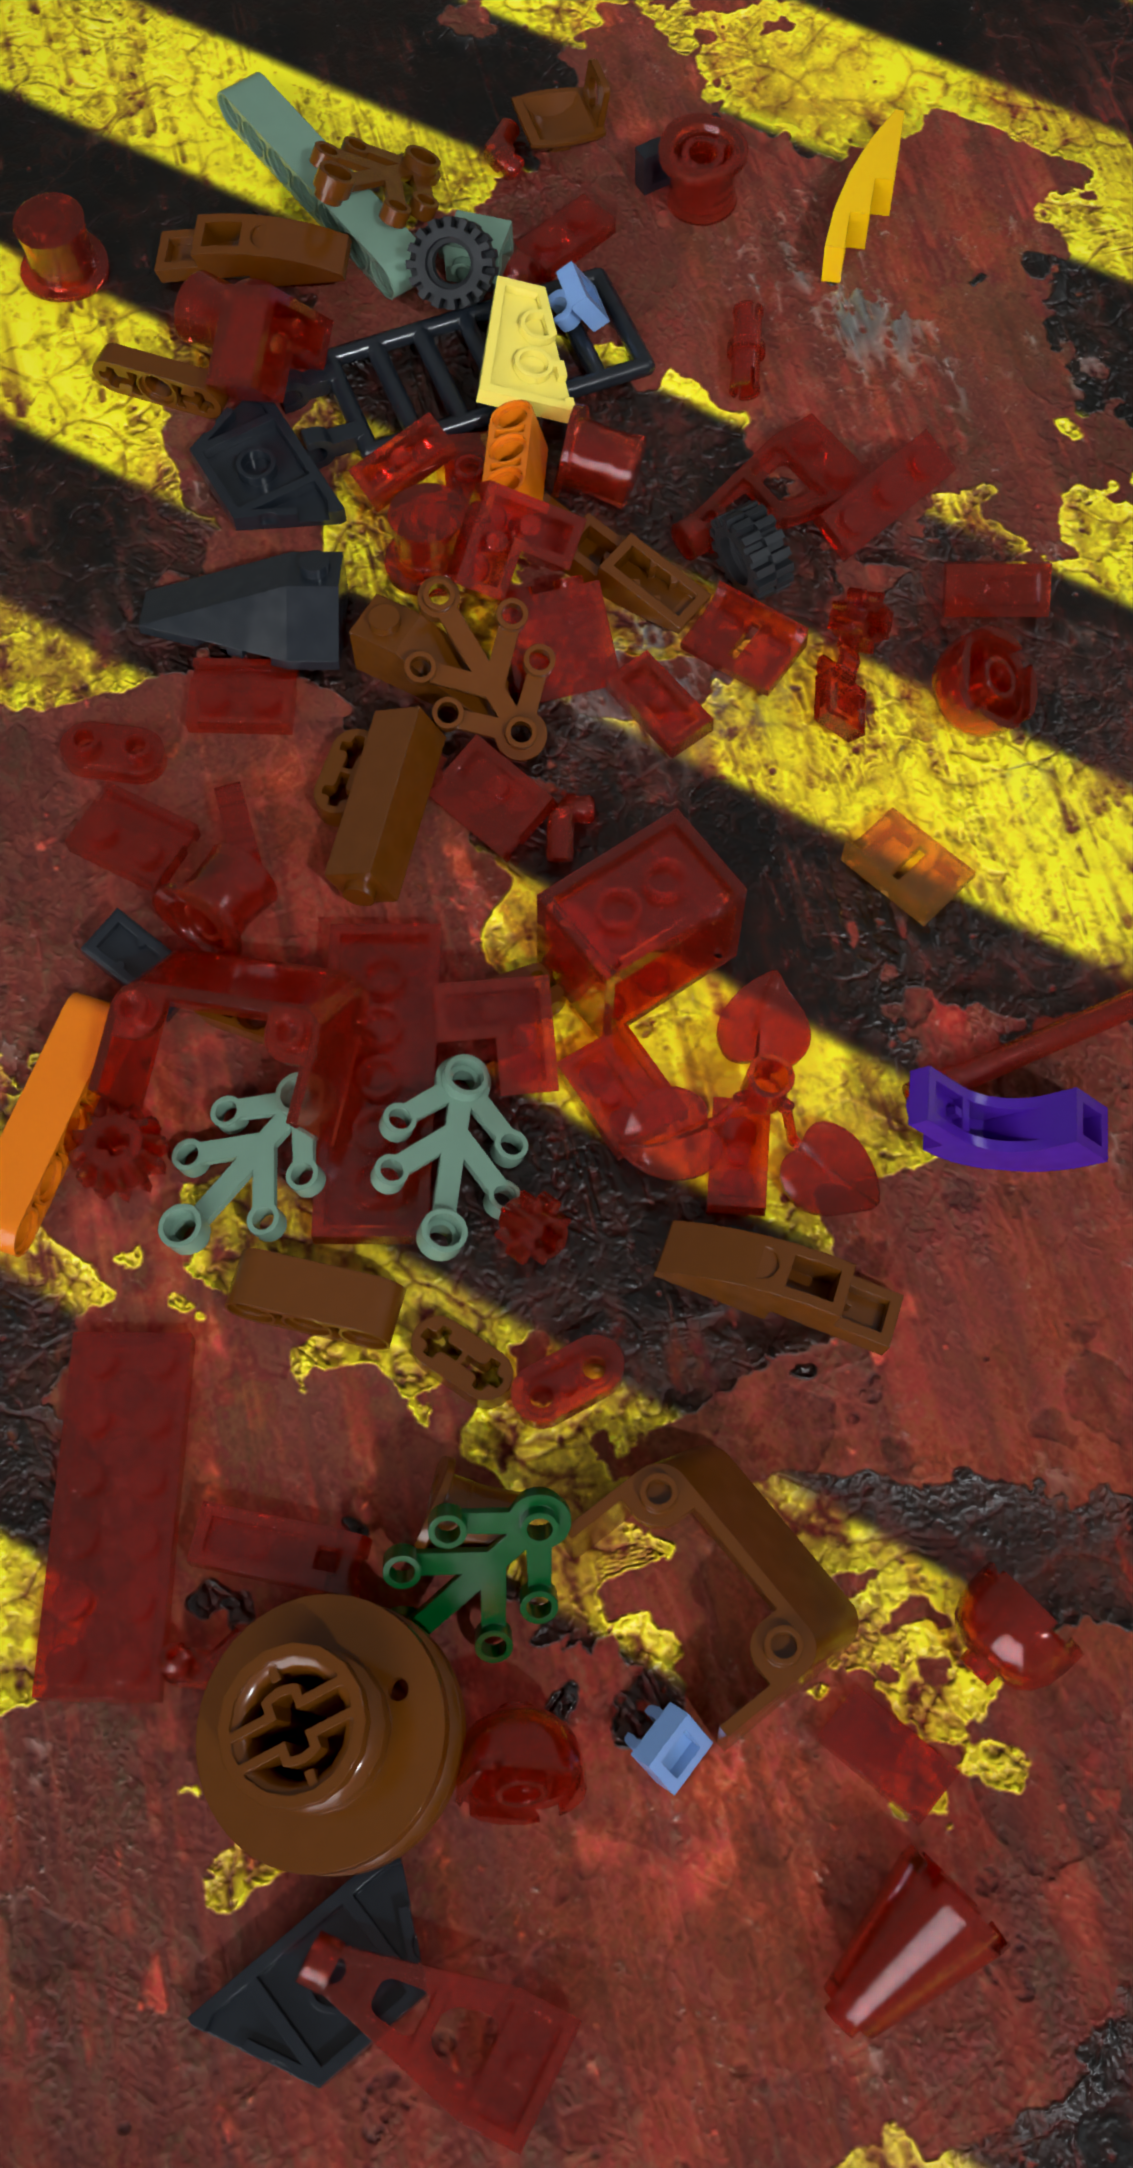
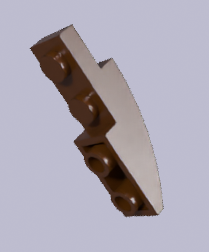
[154,213,352,288]
[653,1220,904,1356]

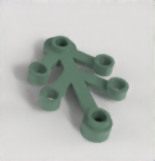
[370,1054,529,1261]
[158,1072,332,1255]

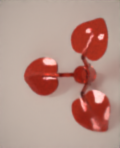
[617,970,880,1217]

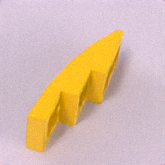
[821,109,905,283]

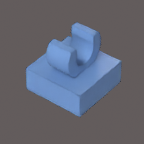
[548,261,610,332]
[624,1702,713,1796]

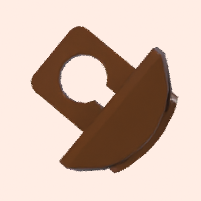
[511,59,610,152]

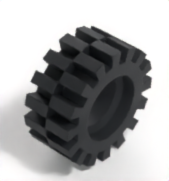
[406,216,499,310]
[710,500,795,604]

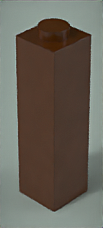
[324,706,446,906]

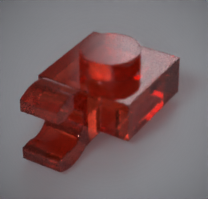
[814,644,867,743]

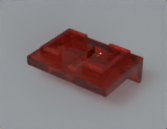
[680,581,808,697]

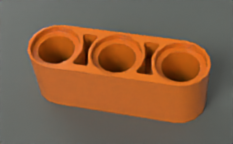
[482,400,548,536]

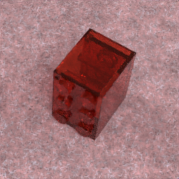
[537,808,747,1043]

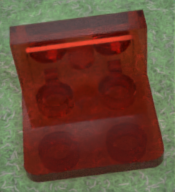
[492,575,620,703]

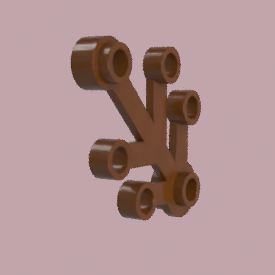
[309,136,441,229]
[404,576,556,762]

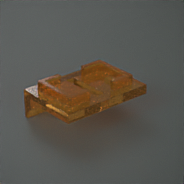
[841,807,976,926]

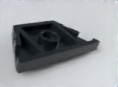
[189,378,347,531]
[187,1856,428,2089]

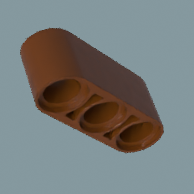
[225,1248,406,1350]

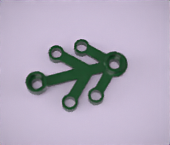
[383,1487,571,1663]

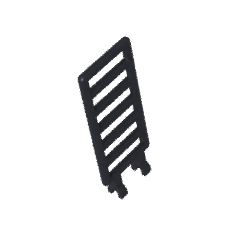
[275,267,655,469]

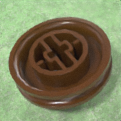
[196,1594,466,1877]

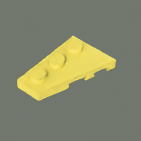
[476,275,577,425]

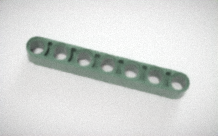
[217,72,416,300]

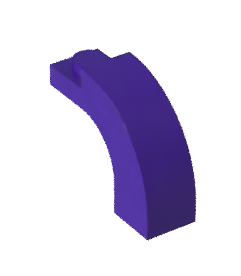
[906,1065,1108,1172]

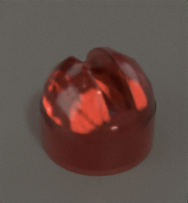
[503,249,542,285]

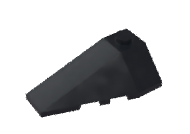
[139,550,349,670]

